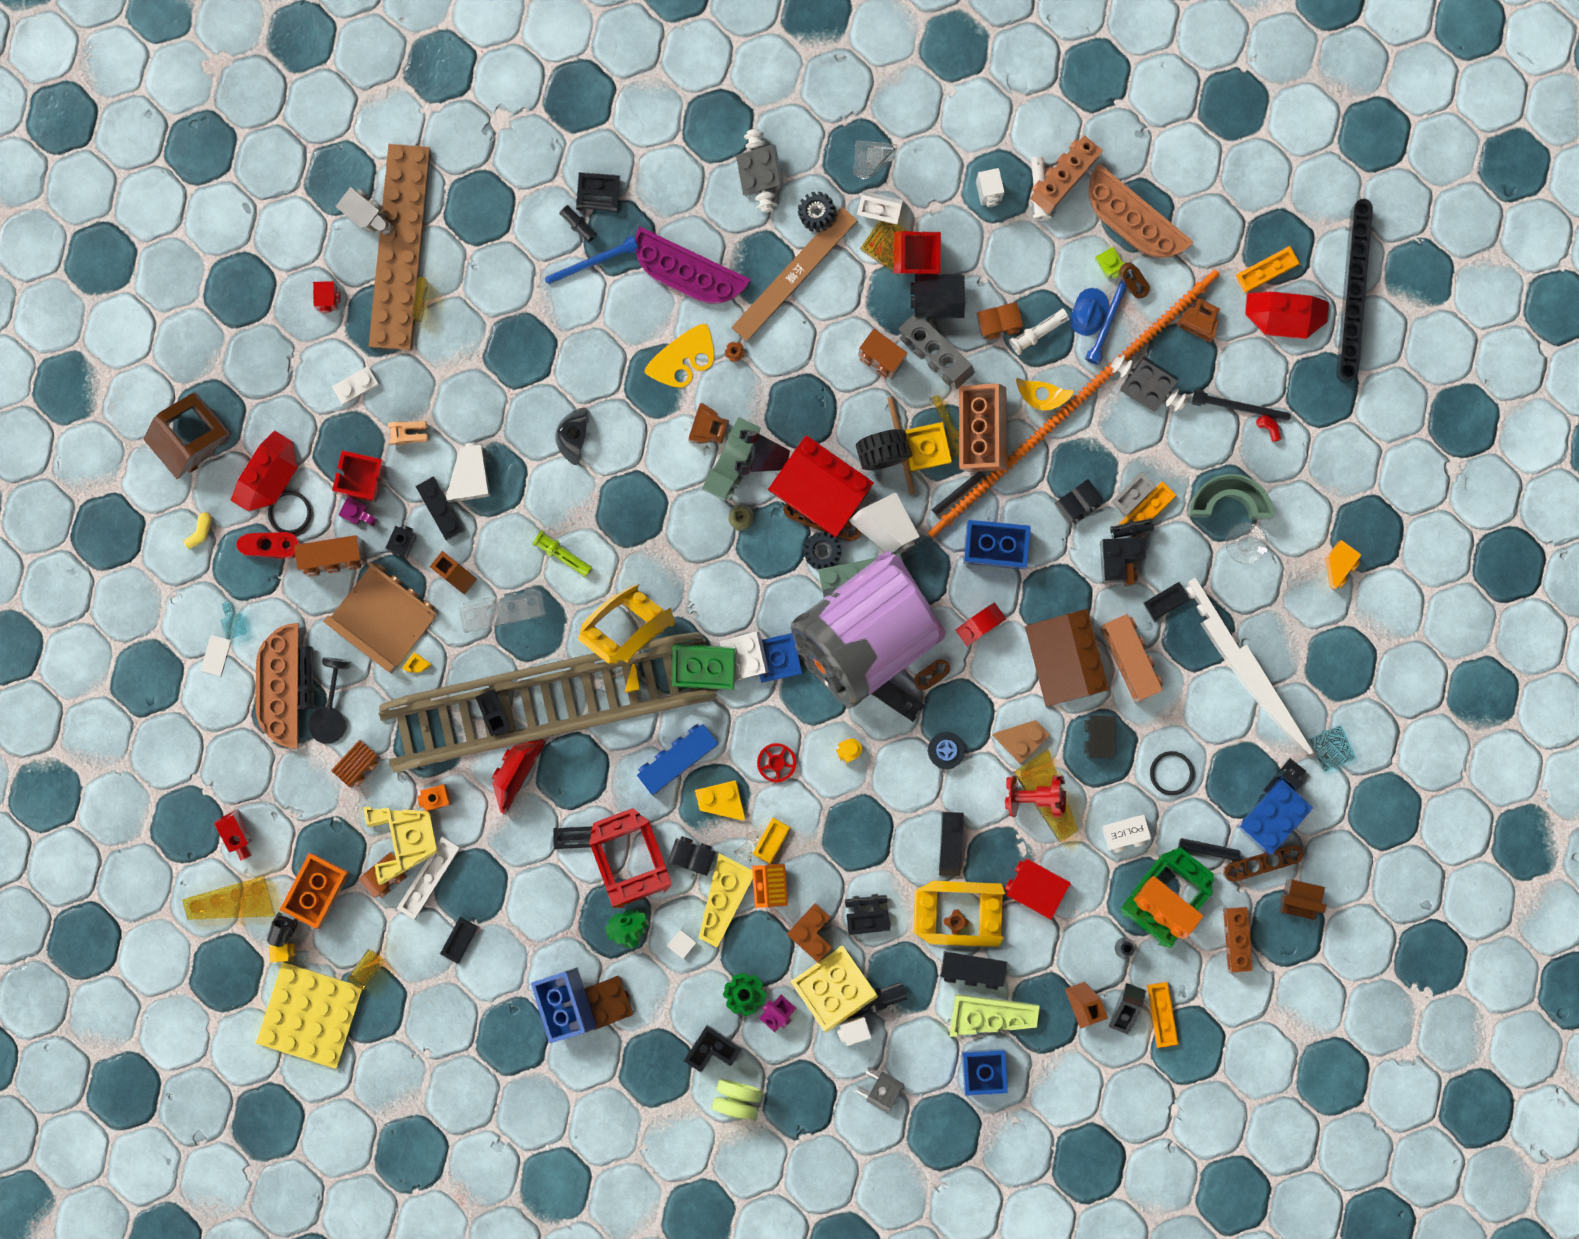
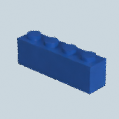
[637,723,719,796]

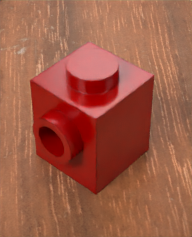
[313,281,341,313]

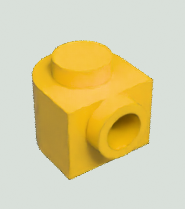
[836,738,862,763]
[269,944,296,963]

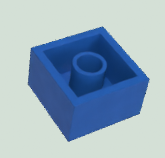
[961,1049,1008,1096]

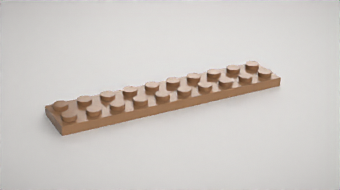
[369,144,430,351]

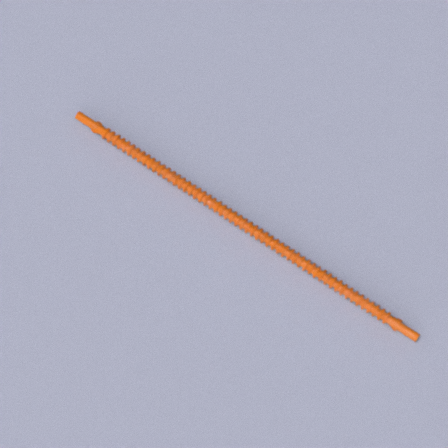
[927,269,1220,539]

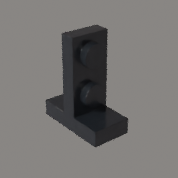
[1263,758,1306,794]

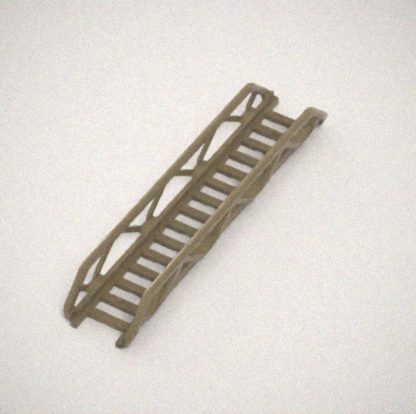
[378,632,717,773]

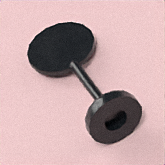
[308,657,352,744]

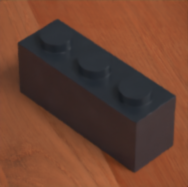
[940,951,1007,990]

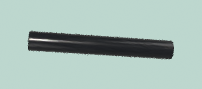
[931,471,985,516]

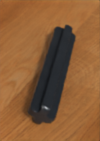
[1178,838,1241,861]

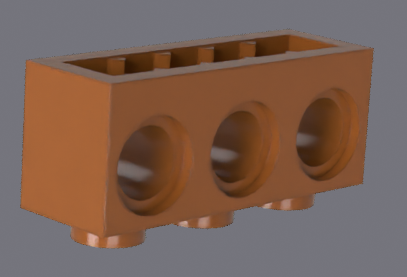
[1223,907,1252,972]

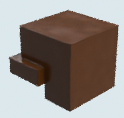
[1279,879,1327,920]

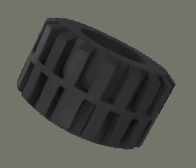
[855,429,912,470]

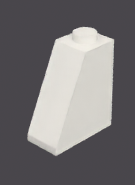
[446,442,490,503]

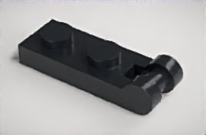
[871,680,925,722]

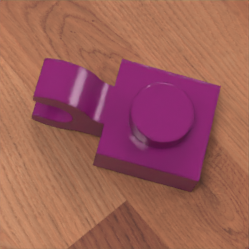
[338,497,377,527]

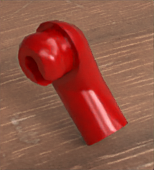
[1256,415,1282,442]

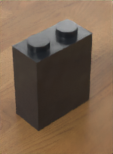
[910,274,966,318]

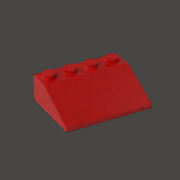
[768,435,875,538]

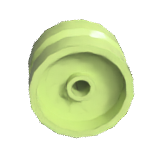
[711,1079,764,1120]

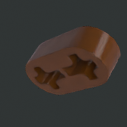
[1119,262,1150,299]
[914,659,950,690]

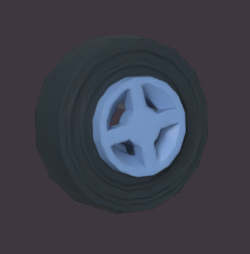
[927,732,965,769]

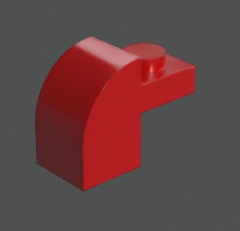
[955,602,1006,647]

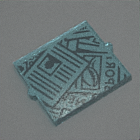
[1309,725,1356,772]

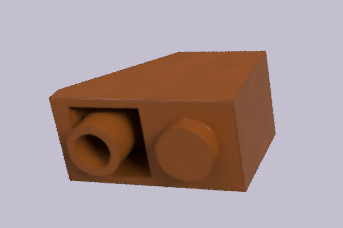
[429,551,477,595]
[1065,982,1108,1029]

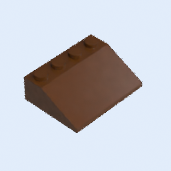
[1025,609,1109,707]

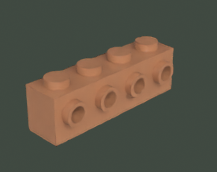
[1030,135,1103,214]

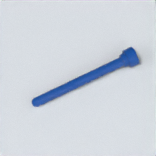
[545,236,639,284]
[1085,271,1131,365]

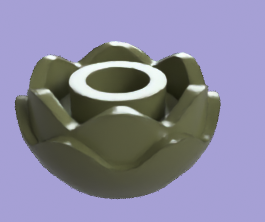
[728,505,754,531]

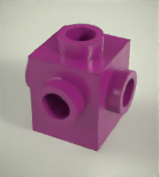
[759,994,797,1033]

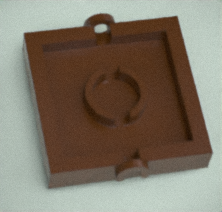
[585,975,634,1030]

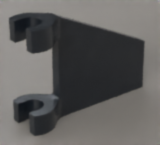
[734,430,790,475]

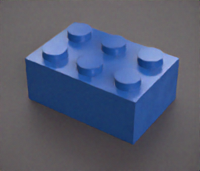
[963,520,1031,570]
[1237,780,1313,855]
[531,967,597,1044]

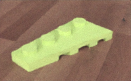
[950,994,1039,1037]

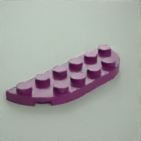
[635,226,751,304]

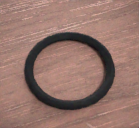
[268,491,312,534]
[1150,751,1194,795]

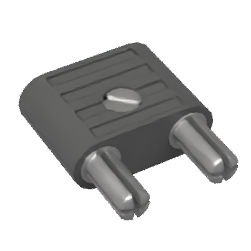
[855,1067,904,1114]

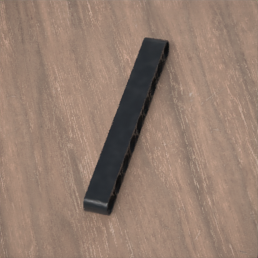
[1336,199,1373,383]

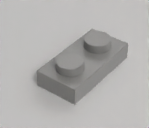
[1111,472,1156,516]

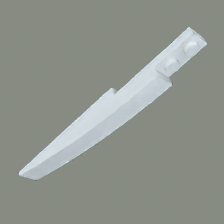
[1185,578,1313,755]

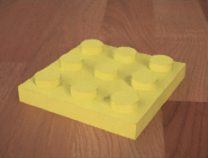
[790,945,878,1033]

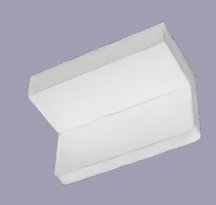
[857,191,903,224]

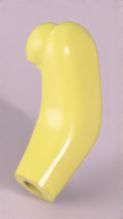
[184,512,212,549]

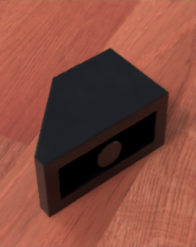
[1109,983,1146,1034]

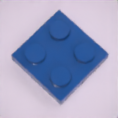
[760,633,802,683]

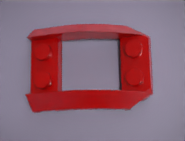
[589,808,672,908]

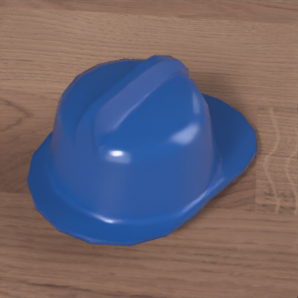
[1070,288,1109,336]

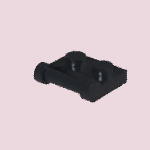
[576,172,620,213]

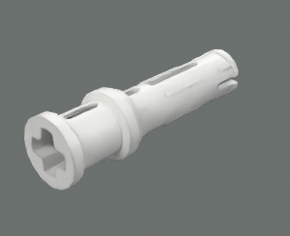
[1031,156,1052,221]
[1009,309,1069,355]

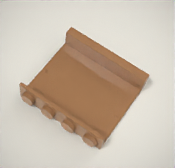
[323,562,438,674]

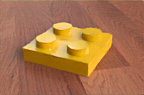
[905,422,952,472]

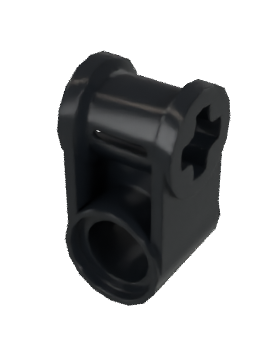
[266,912,299,947]

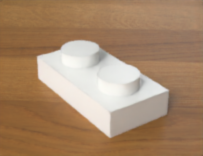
[332,366,379,405]

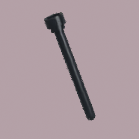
[1192,389,1291,420]

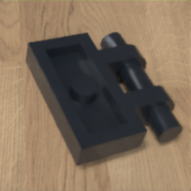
[845,894,891,935]

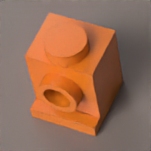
[417,784,451,811]

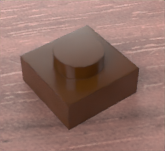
[1124,563,1138,587]

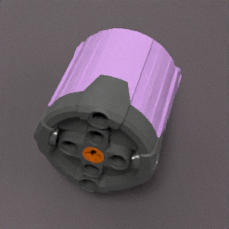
[790,551,946,709]

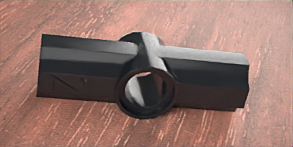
[847,982,908,1019]

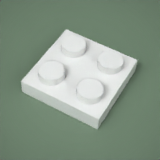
[720,632,769,681]

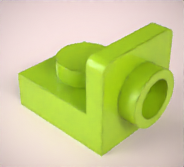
[1095,247,1125,279]

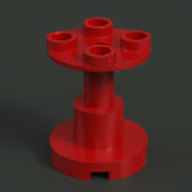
[1005,775,1066,818]

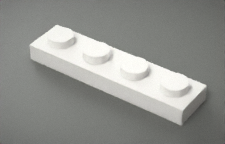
[397,837,460,920]

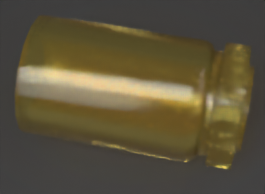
[347,949,385,990]

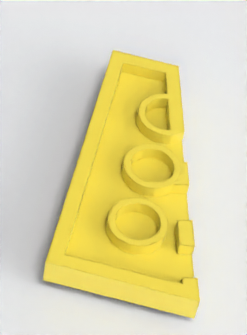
[699,853,753,947]

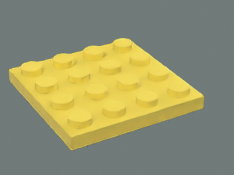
[256,962,364,1069]

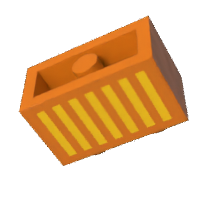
[752,864,788,908]

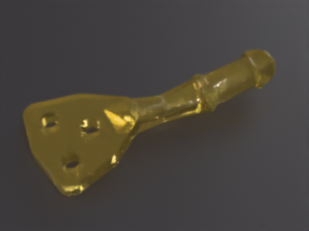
[932,395,959,457]

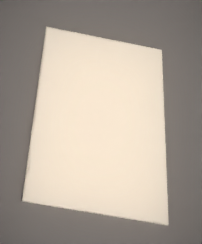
[201,635,231,676]

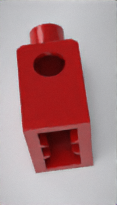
[214,809,252,861]

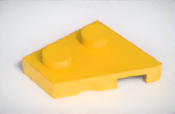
[695,780,745,820]

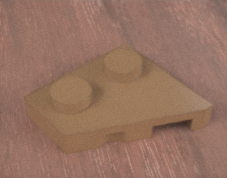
[992,720,1050,764]

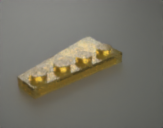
[1013,749,1078,843]
[182,876,276,920]

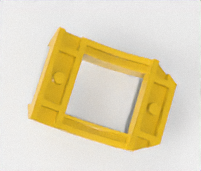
[578,584,675,664]
[913,881,1005,947]

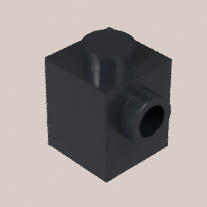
[385,524,417,558]

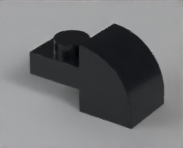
[475,688,510,736]

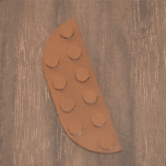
[1088,163,1194,258]
[256,623,299,749]

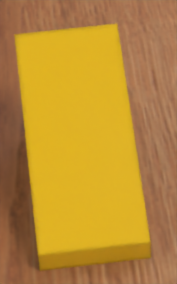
[624,664,640,693]

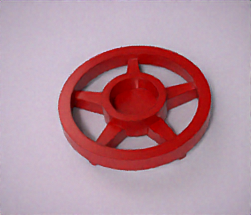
[757,743,796,782]

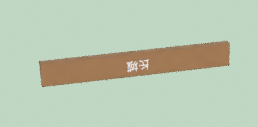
[731,207,857,342]

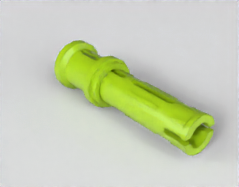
[532,530,592,577]

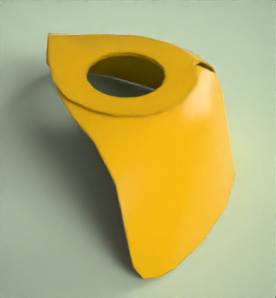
[1016,378,1074,411]

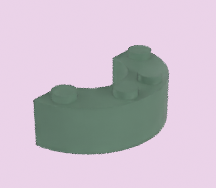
[702,417,761,501]
[1187,474,1274,520]

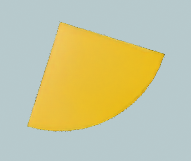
[402,652,432,673]

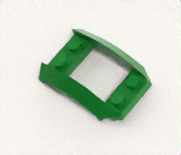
[1120,847,1214,948]

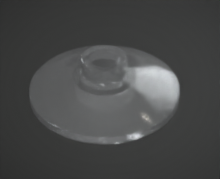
[1226,522,1268,564]

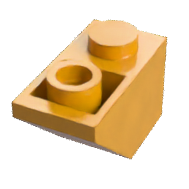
[1325,540,1361,590]

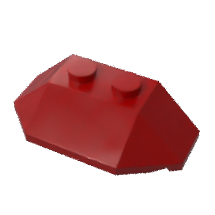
[1245,291,1329,339]
[231,430,298,512]
[492,738,547,815]

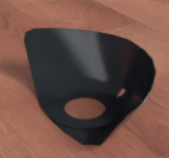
[555,408,587,465]

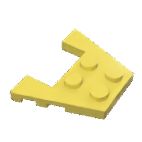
[363,807,438,885]

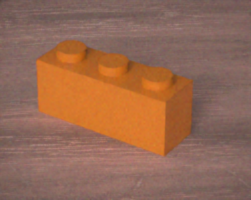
[1133,876,1203,939]

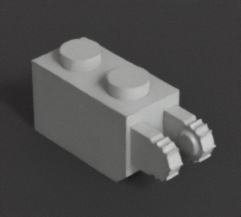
[335,187,394,235]

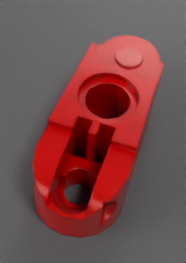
[236,532,300,559]

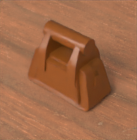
[1177,298,1220,342]
[688,403,729,444]

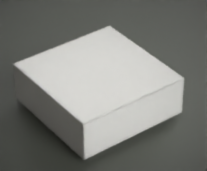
[667,929,696,959]

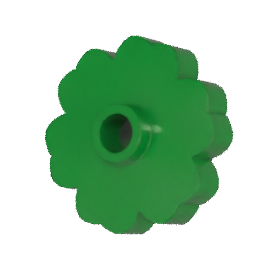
[605,909,648,948]
[723,972,766,1016]

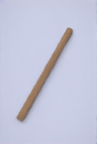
[887,397,915,495]

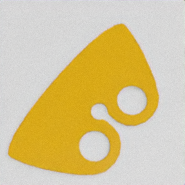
[644,323,714,388]

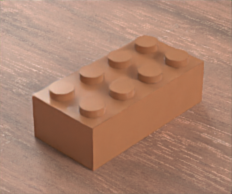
[959,383,1007,472]
[1100,614,1164,703]

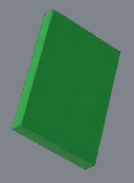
[672,644,736,690]

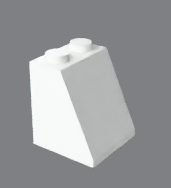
[849,493,920,554]

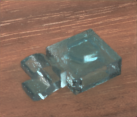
[220,601,247,640]

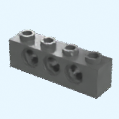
[898,315,975,389]

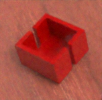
[893,231,941,274]
[332,450,386,503]

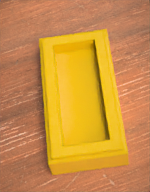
[752,817,791,864]

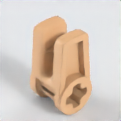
[388,421,429,445]

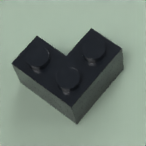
[1100,537,1146,583]
[684,1024,743,1072]

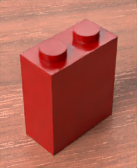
[1004,858,1071,920]

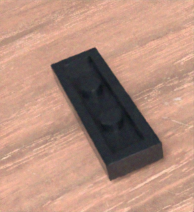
[415,476,464,541]

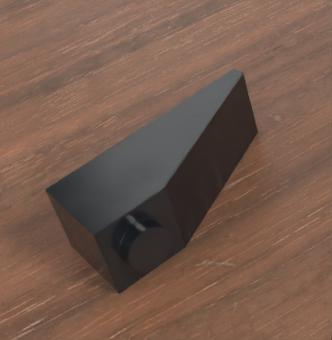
[939,812,964,876]

